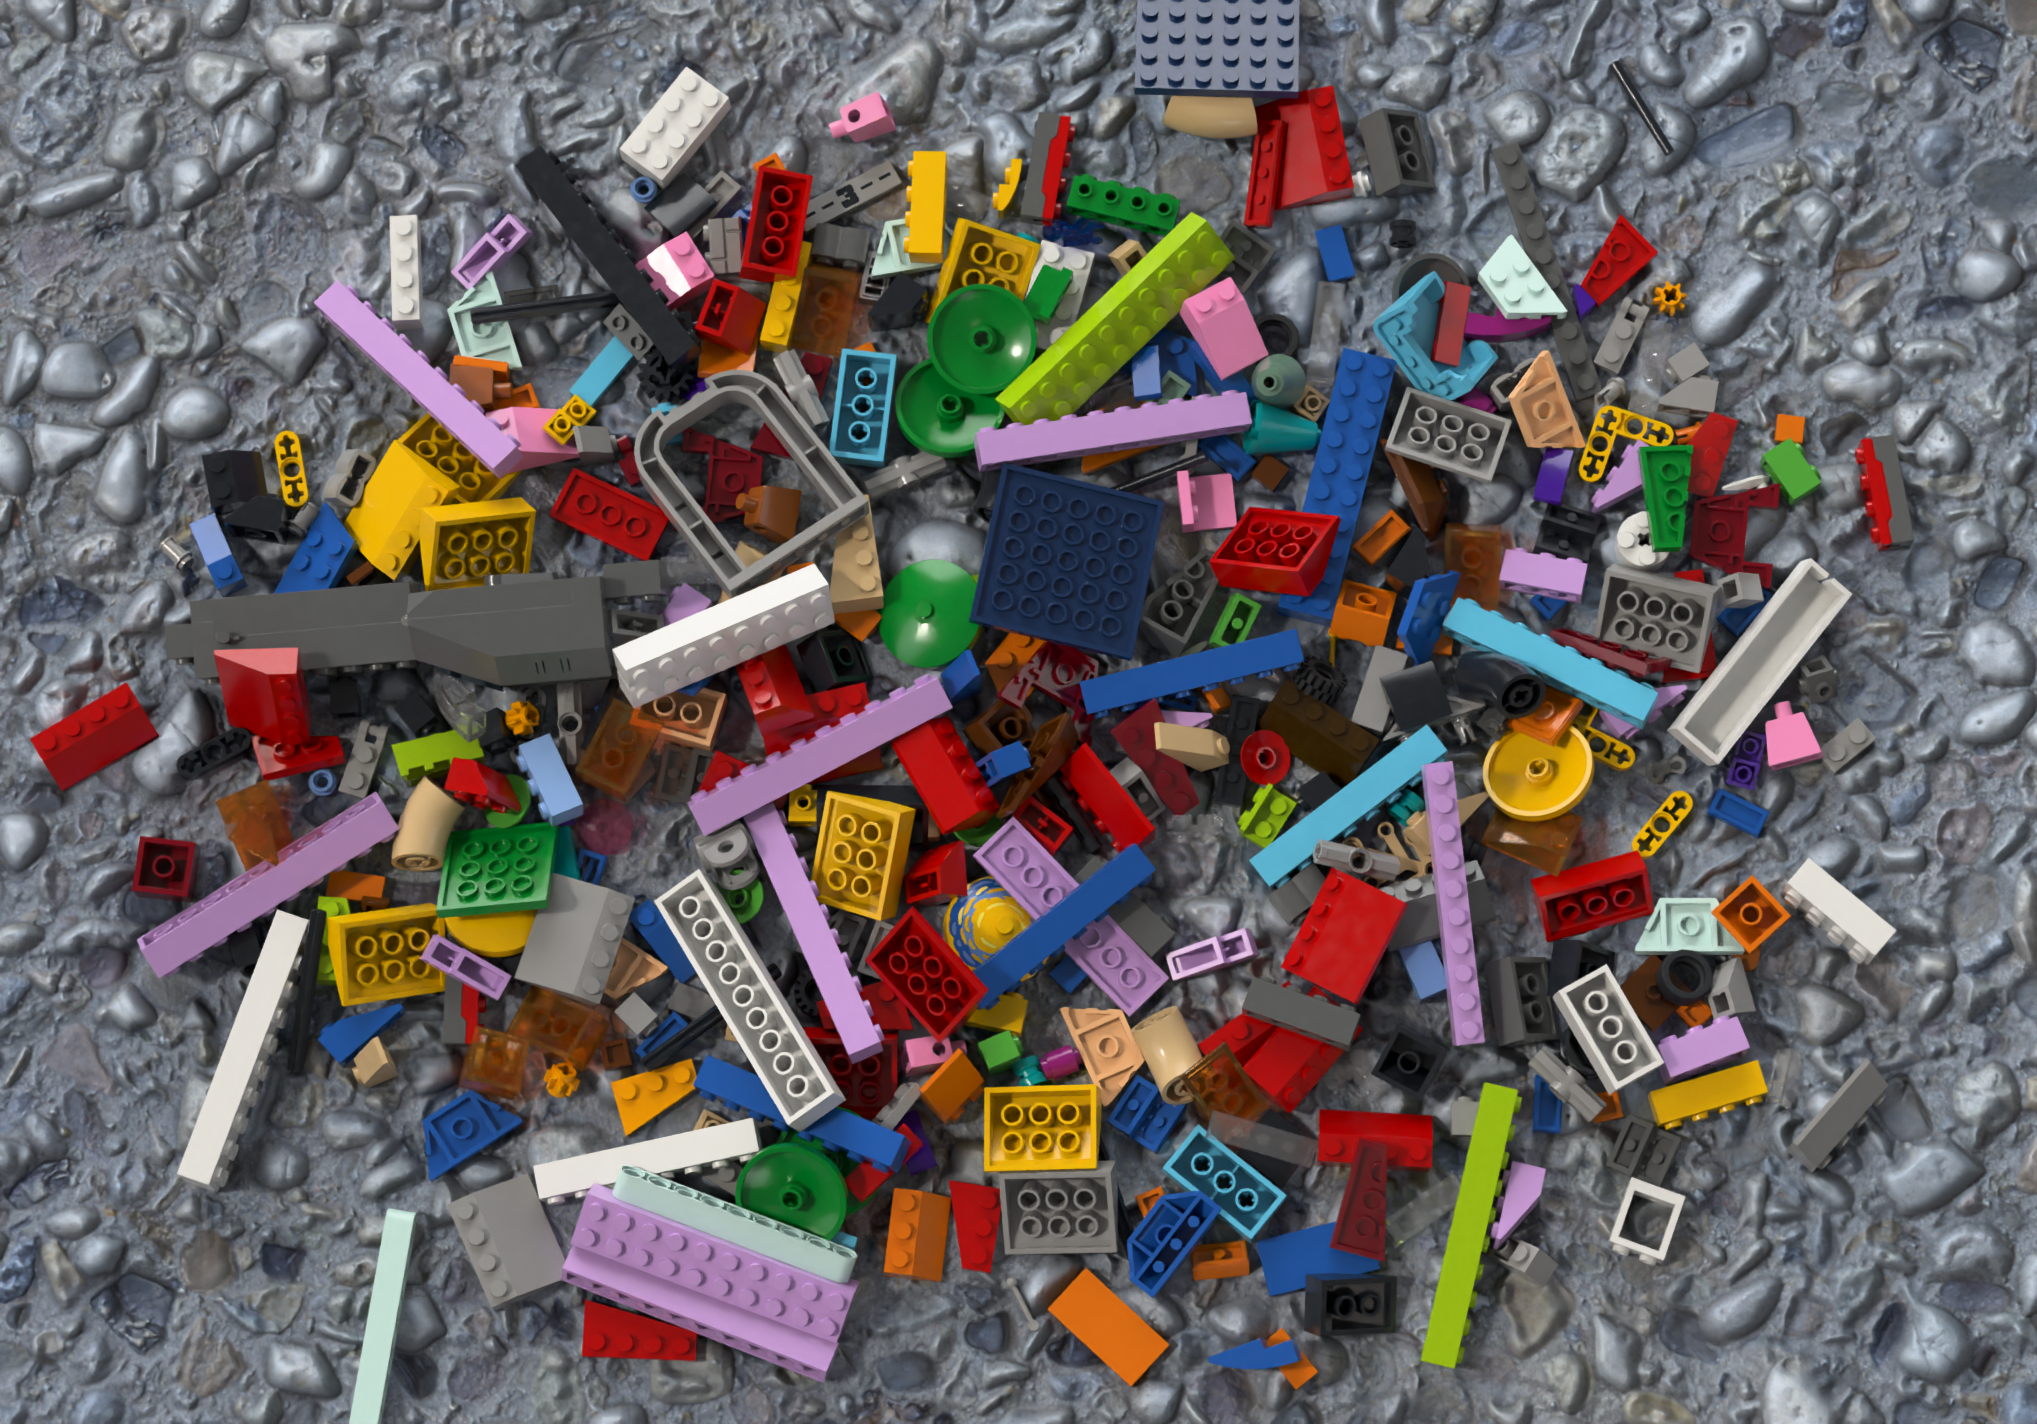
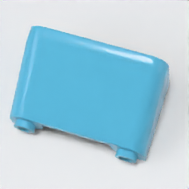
[1373,271,1499,401]

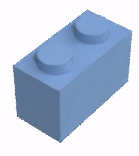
[1396,940,1447,1004]

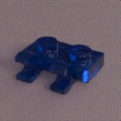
[1042,217,1103,247]

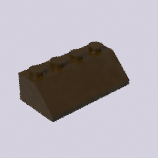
[1255,679,1380,789]

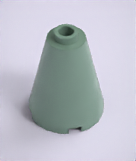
[1251,354,1306,409]

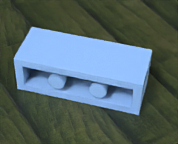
[516,733,583,827]

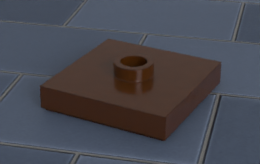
[1620,955,1693,1033]

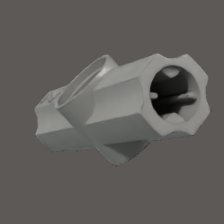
[773,350,830,432]
[862,452,947,500]
[557,683,586,769]
[1313,839,1400,881]
[1528,1046,1607,1123]

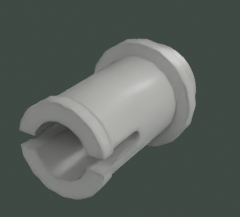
[1594,377,1627,408]
[288,501,320,538]
[159,536,194,571]

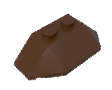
[1380,438,1449,542]

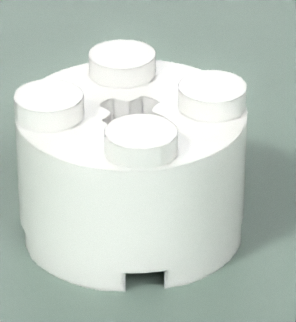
[1615,511,1670,572]

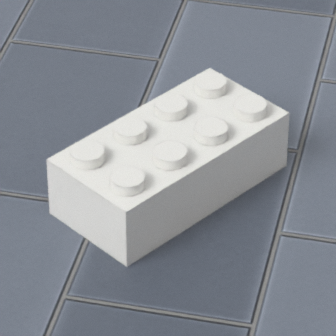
[619,66,731,190]
[1025,240,1095,357]
[1781,858,1896,965]
[1553,964,1664,1095]

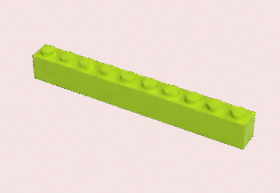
[1420,1082,1522,1369]

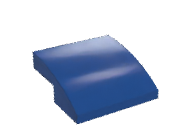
[1106,1075,1187,1155]

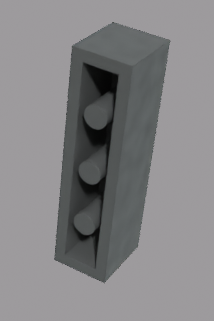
[1073,856,1175,960]
[1242,976,1360,1051]

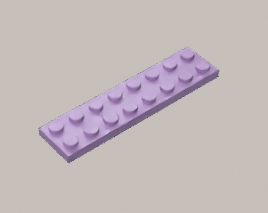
[973,817,1169,1017]

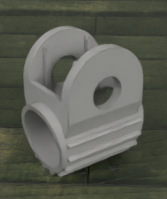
[694,819,759,890]

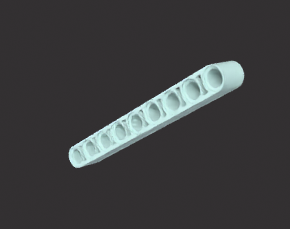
[612,1165,857,1283]
[349,1208,417,1424]

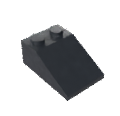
[1304,1273,1397,1337]

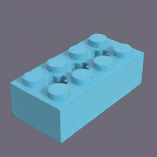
[829,348,898,468]
[1162,1125,1287,1243]

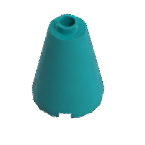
[1243,400,1321,455]

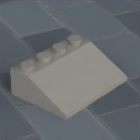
[1385,387,1512,484]
[1594,564,1721,673]
[514,873,635,1007]
[998,1160,1118,1255]
[447,1173,566,1311]

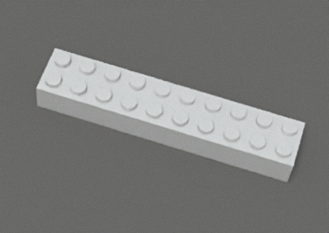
[654,869,846,1132]
[177,909,309,1192]

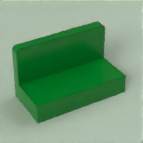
[1024,265,1073,326]

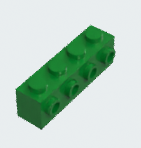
[1067,174,1180,237]

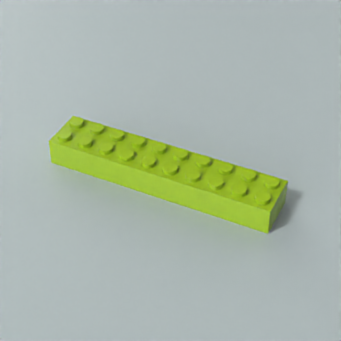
[995,212,1235,426]

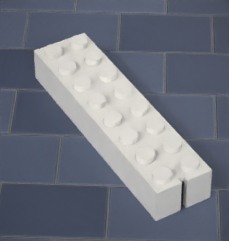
[1667,558,1852,766]
[612,564,835,708]

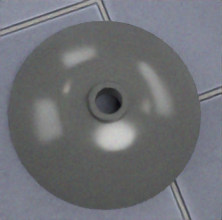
[1392,253,1471,308]

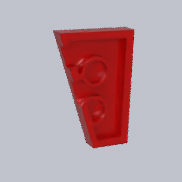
[1580,214,1658,308]
[1687,412,1738,498]
[816,981,914,1031]

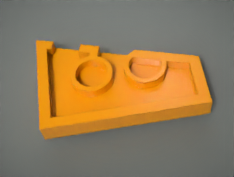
[611,1058,697,1137]

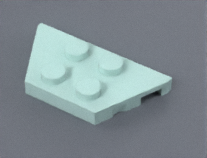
[871,218,954,280]
[1478,235,1567,319]
[447,271,523,371]
[1635,898,1744,955]

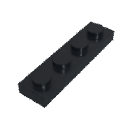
[1214,694,1260,808]

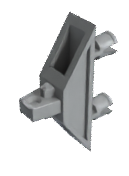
[1380,695,1486,746]

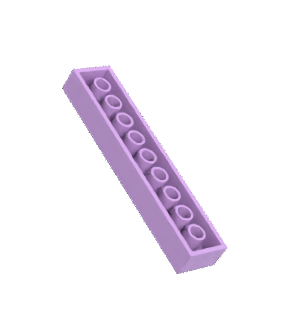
[137,792,399,978]
[570,1183,860,1343]

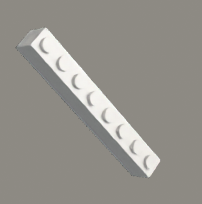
[533,1118,763,1205]

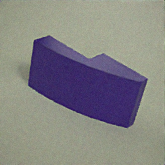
[1533,447,1574,505]
[1726,729,1766,790]
[893,1109,937,1176]

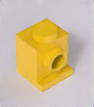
[788,784,817,827]

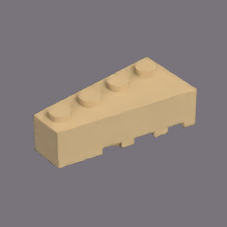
[830,495,884,614]

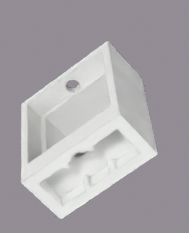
[1607,1177,1686,1266]

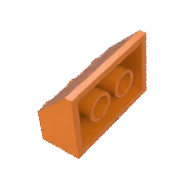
[884,1188,951,1283]

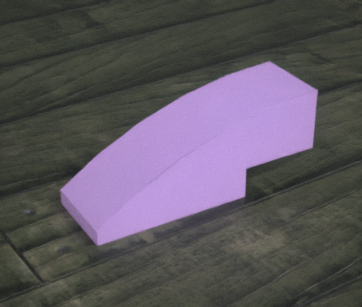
[451,213,534,290]
[1165,928,1259,981]
[420,934,511,1000]

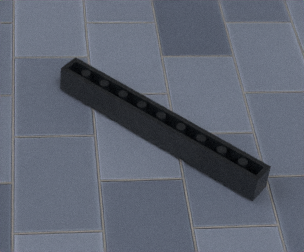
[515,145,703,372]

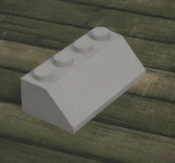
[1786,1058,1888,1173]

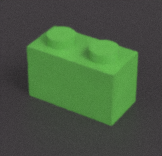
[1760,438,1821,507]
[1207,593,1262,649]
[978,1030,1024,1077]

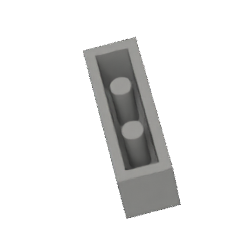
[1351,645,1411,738]

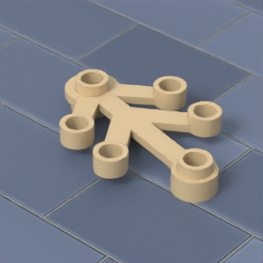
[1342,822,1432,889]

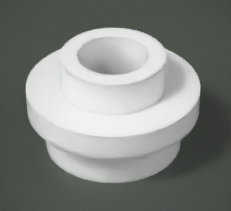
[1352,171,1372,198]

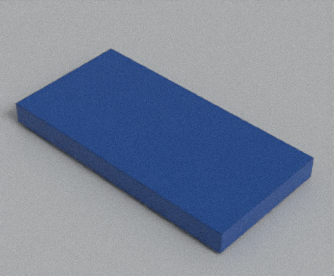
[1256,1222,1380,1297]

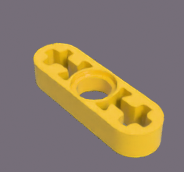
[274,431,310,510]
[1631,791,1693,860]

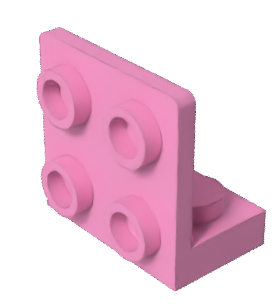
[1177,470,1237,533]

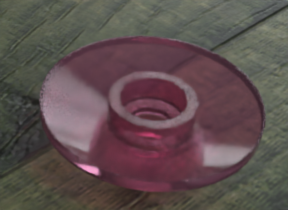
[578,799,634,855]

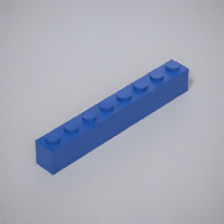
[1080,629,1305,718]
[972,843,1156,1011]
[693,1055,911,1174]

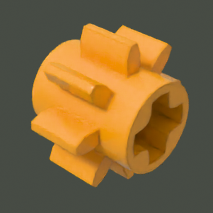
[1652,281,1687,317]
[505,700,539,736]
[543,1063,580,1098]

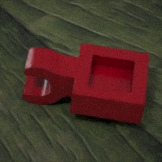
[616,435,641,487]

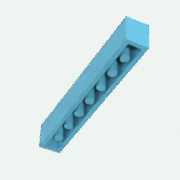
[1443,597,1658,730]
[1249,724,1448,890]

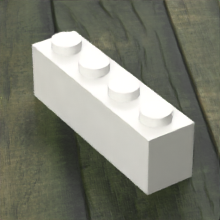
[390,215,423,330]

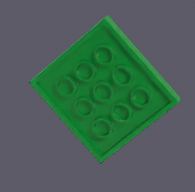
[436,822,559,918]

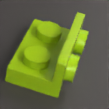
[1237,783,1297,849]

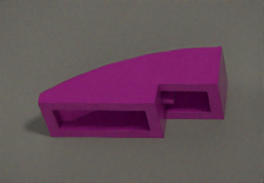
[1463,307,1551,343]

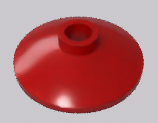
[1241,730,1290,786]

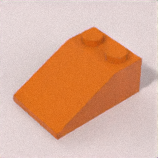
[919,1048,985,1125]

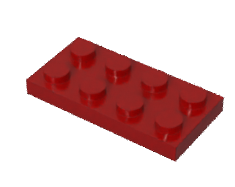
[549,467,670,561]

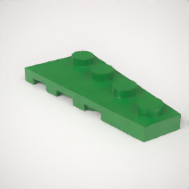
[1637,445,1693,553]

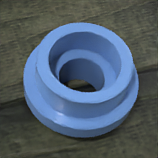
[630,176,658,204]
[309,769,337,797]

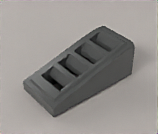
[858,251,891,306]

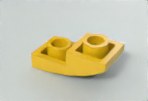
[993,159,1022,219]
[542,394,596,446]

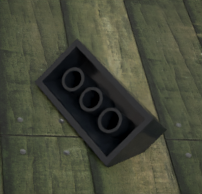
[816,784,929,851]

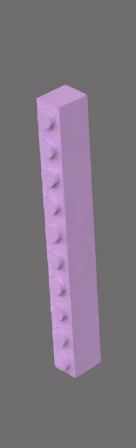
[314,280,524,479]
[973,390,1252,472]
[687,674,953,836]
[1421,761,1485,1046]
[743,802,885,1064]
[561,1245,839,1383]

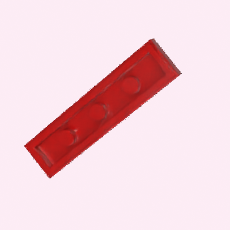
[1244,120,1286,228]

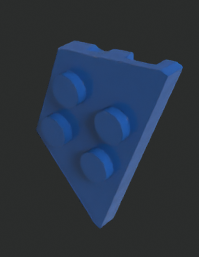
[1118,328,1198,399]
[274,502,359,594]
[1397,570,1461,666]
[423,1089,523,1182]

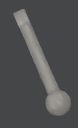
[1006,1277,1039,1332]

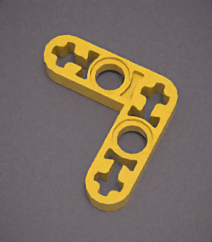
[1578,405,1674,483]
[1570,701,1635,771]

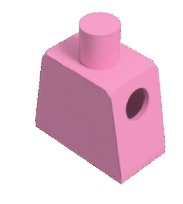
[829,92,897,142]
[1765,701,1824,771]
[899,1036,967,1078]

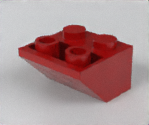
[695,278,767,355]
[444,757,521,814]
[1011,796,1073,858]
[905,840,968,906]

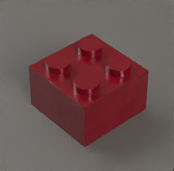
[132,836,201,903]

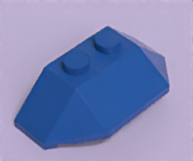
[1127,1190,1223,1298]

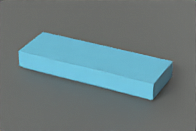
[569,336,634,408]

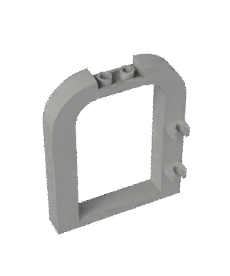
[634,370,870,599]

